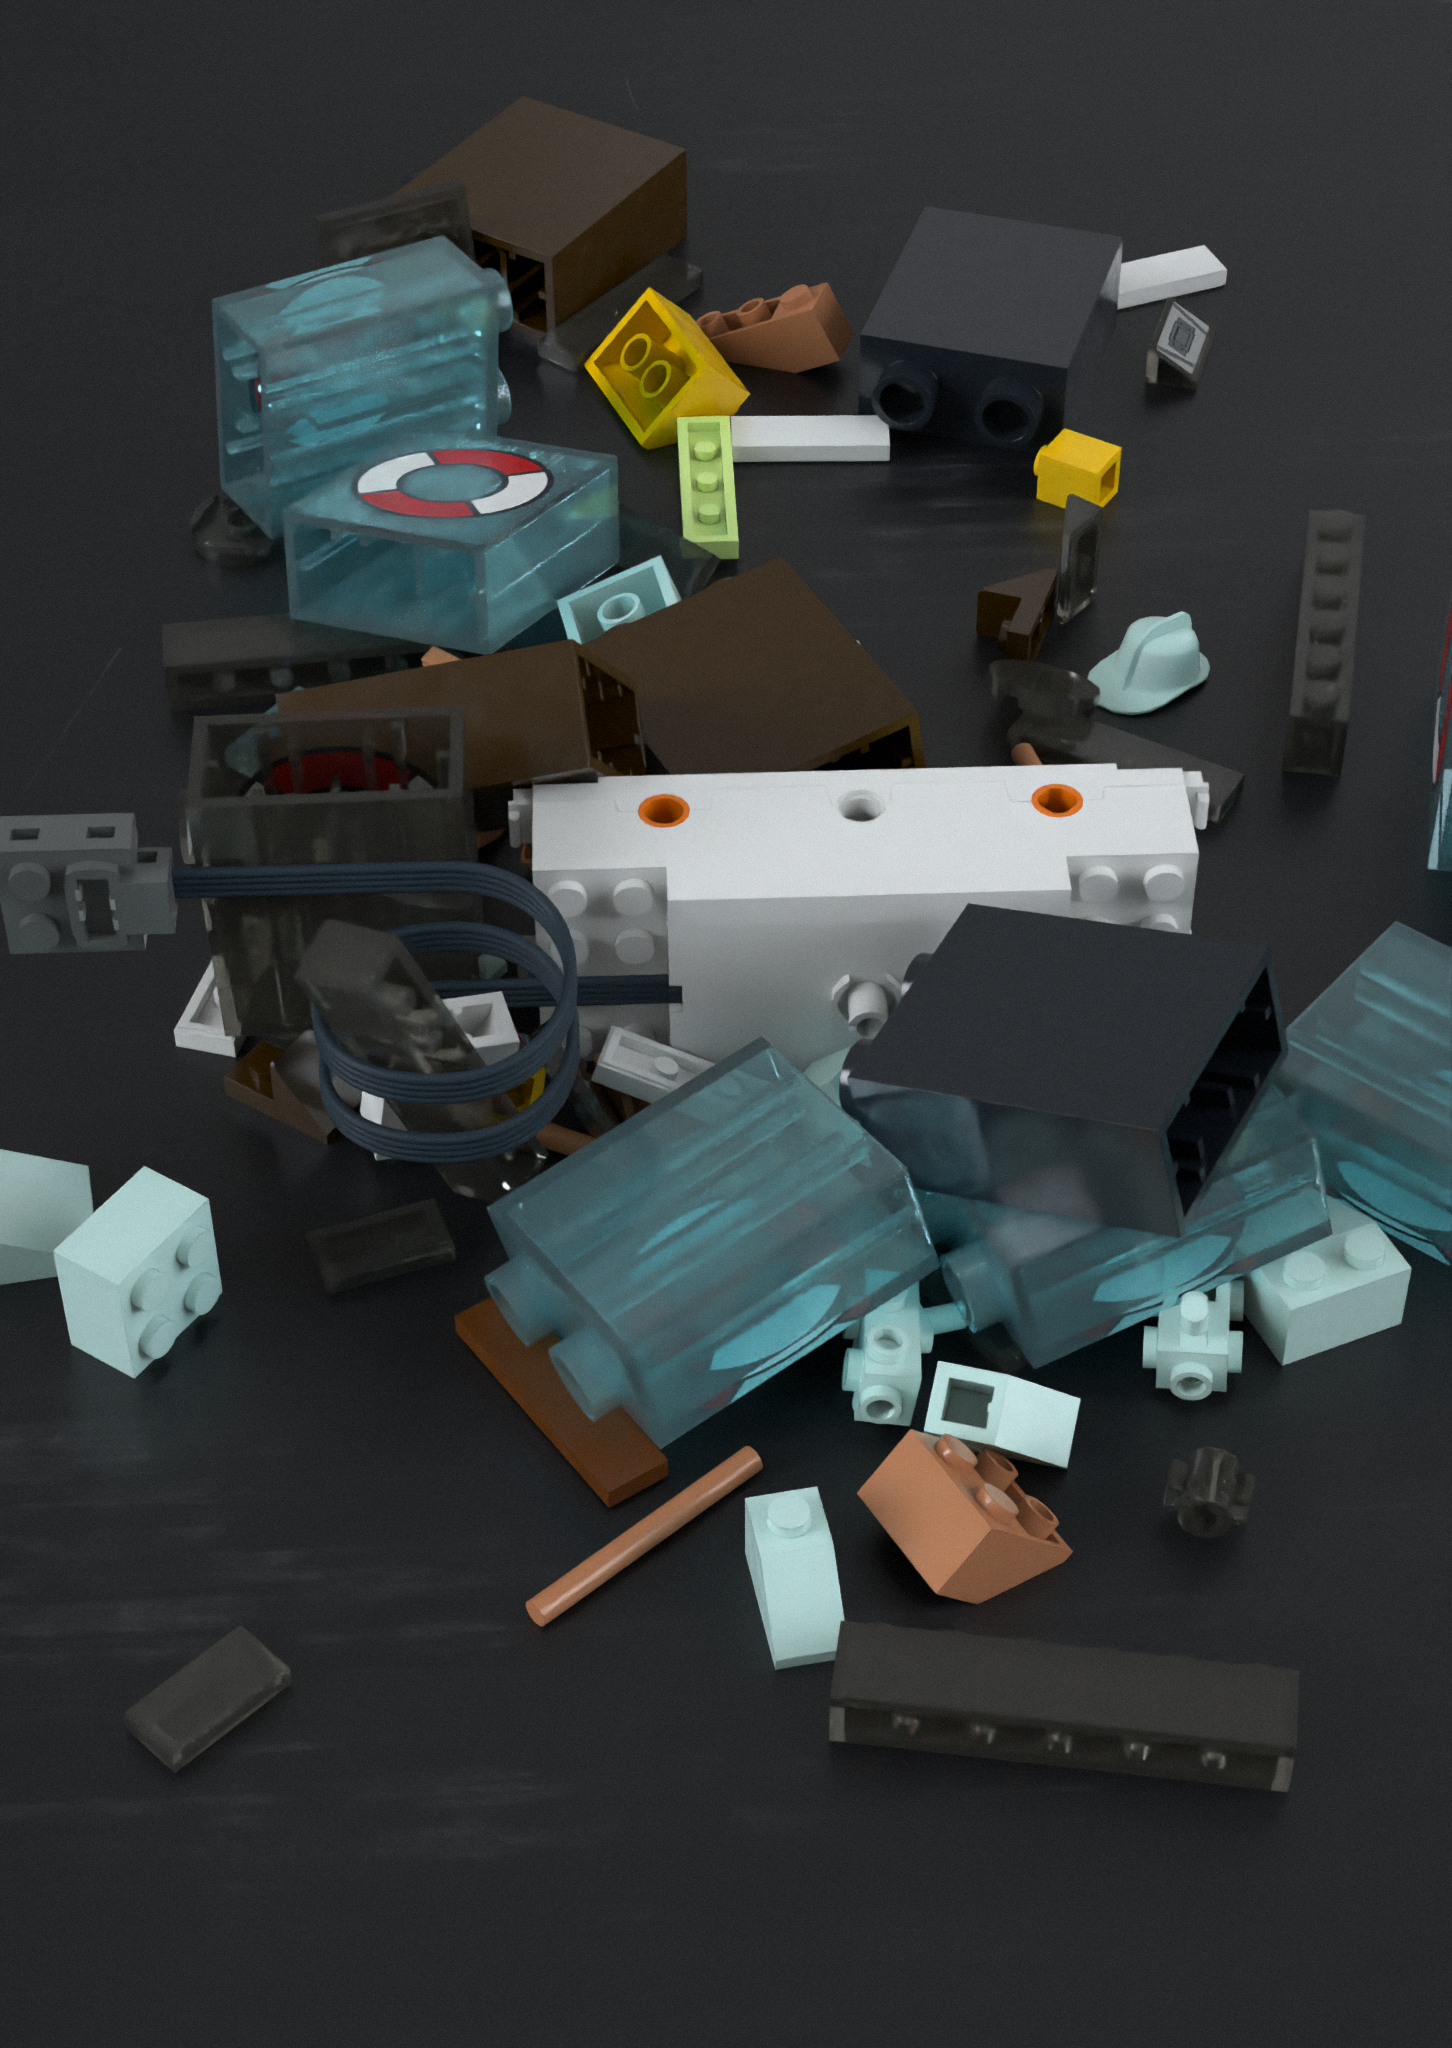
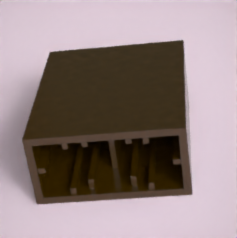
[386,96,687,345]
[582,556,926,775]
[258,639,650,852]

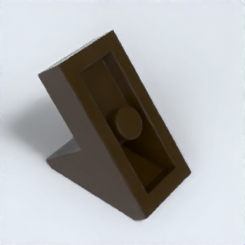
[976,568,1058,681]
[223,1029,362,1145]

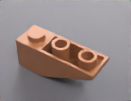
[696,282,854,373]

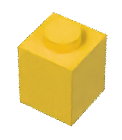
[1033,428,1122,518]

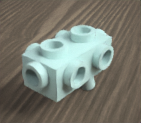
[1143,1247,1244,1401]
[842,1270,967,1426]

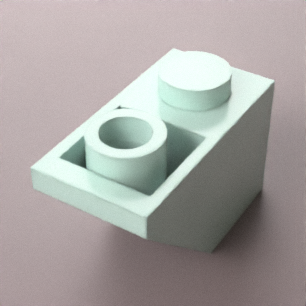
[924,1361,1080,1470]

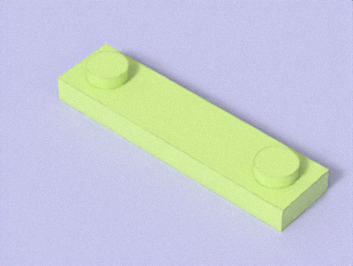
[677,416,739,562]

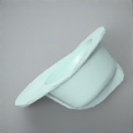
[1086,611,1210,715]

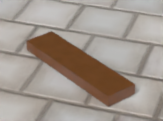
[454,1286,668,1508]

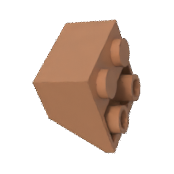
[857,1429,1073,1605]

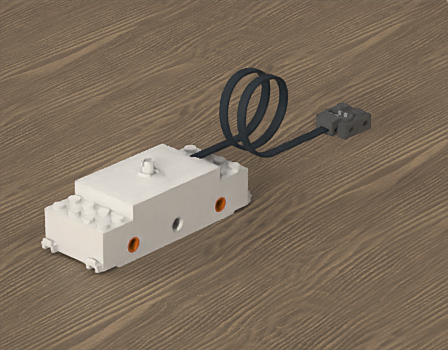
[0,763,1210,1164]

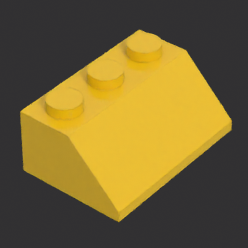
[584,287,750,450]

